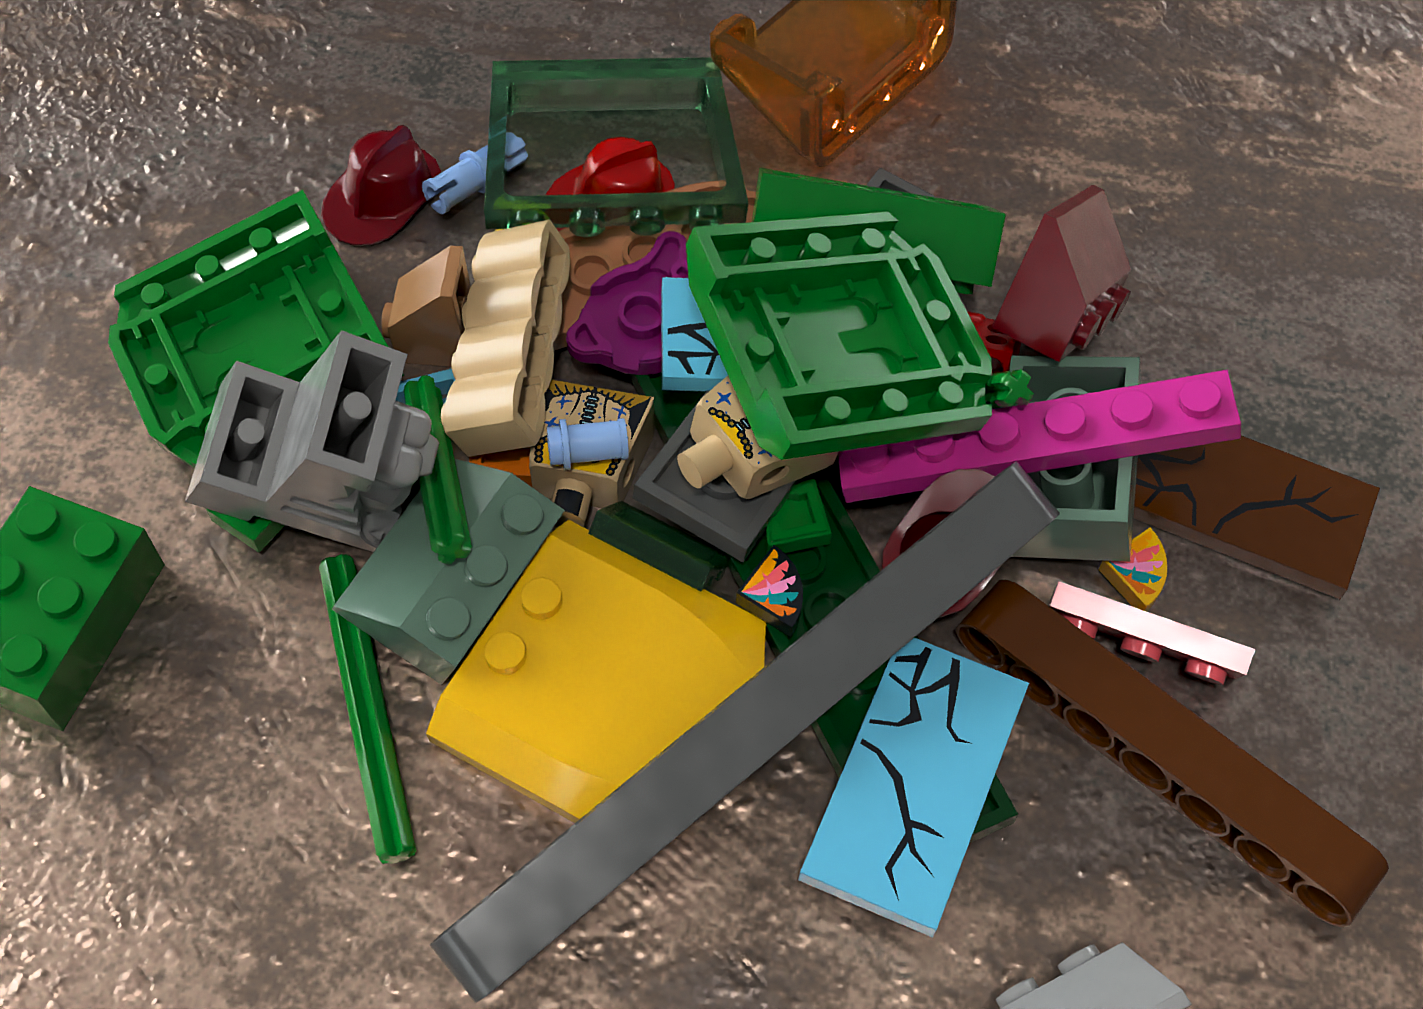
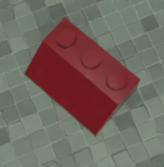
[992,185,1131,362]

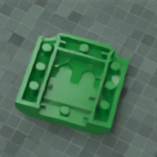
[108,190,404,469]
[686,212,992,460]

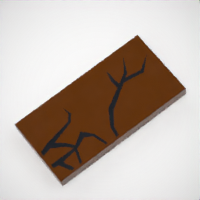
[1133,435,1380,600]

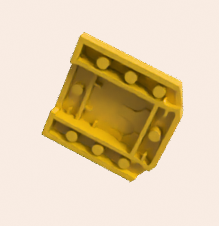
[426,519,766,823]

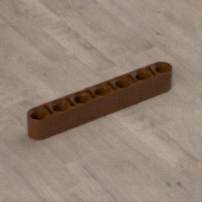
[956,579,1389,928]

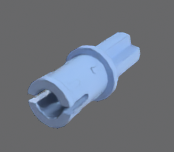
[422,132,528,214]

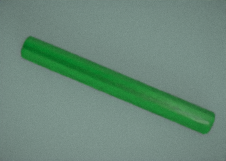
[319,554,416,864]

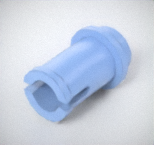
[546,418,629,471]

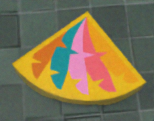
[1098,527,1167,612]

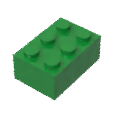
[0,486,165,731]

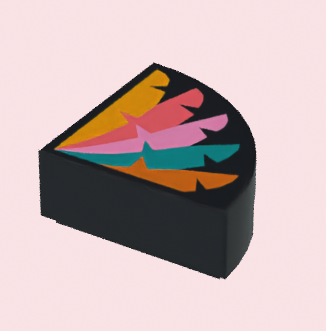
[736,545,803,638]

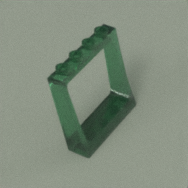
[484,57,749,237]

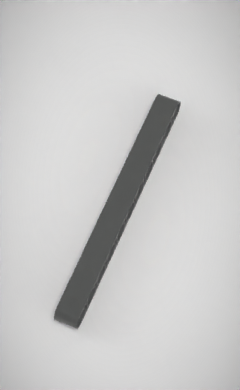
[430,461,1060,1003]

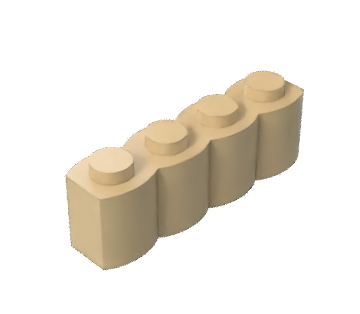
[441,219,570,457]

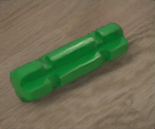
[985,369,1034,409]

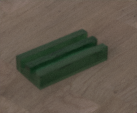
[588,500,728,591]

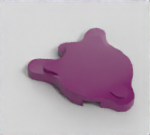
[566,231,688,375]

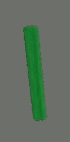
[403,375,472,564]

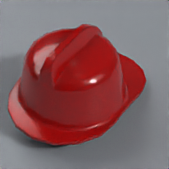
[544,137,675,231]

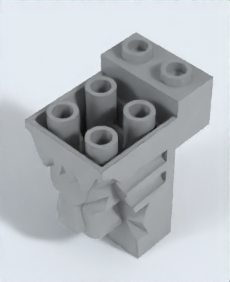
[185,330,439,552]

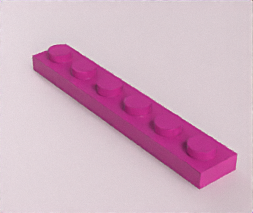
[838,370,1241,503]

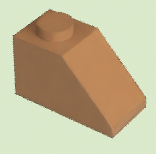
[382,246,471,367]

